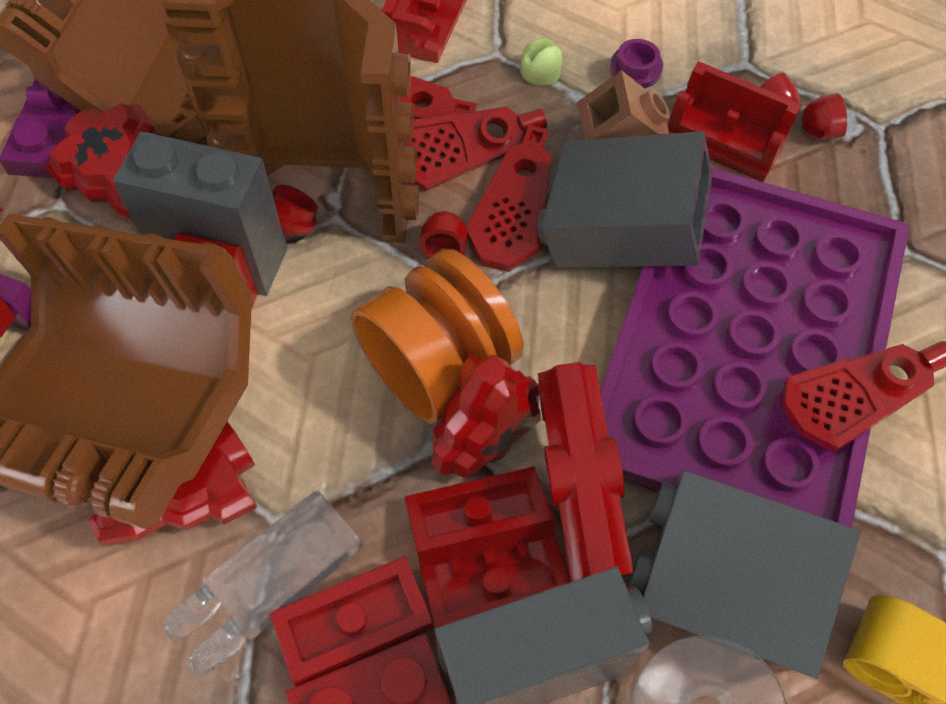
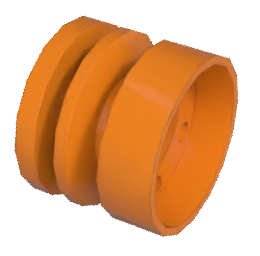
[350,249,524,424]

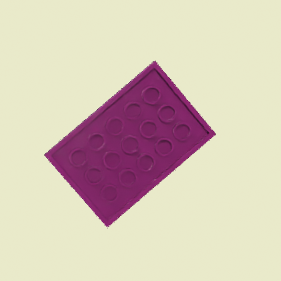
[600,167,910,527]

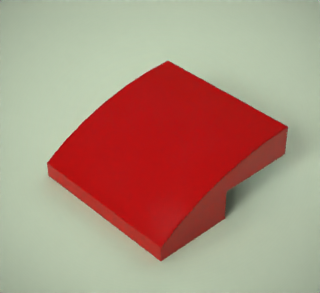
[404,466,570,631]

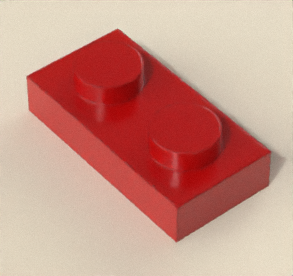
[269,556,434,686]
[285,633,452,704]

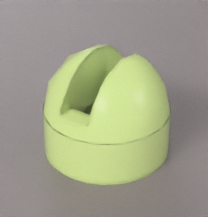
[520,38,563,86]

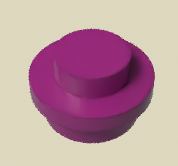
[610,39,663,88]

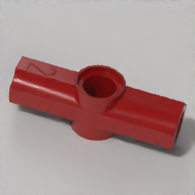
[538,362,633,582]

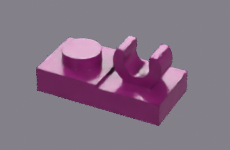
[0,79,81,178]

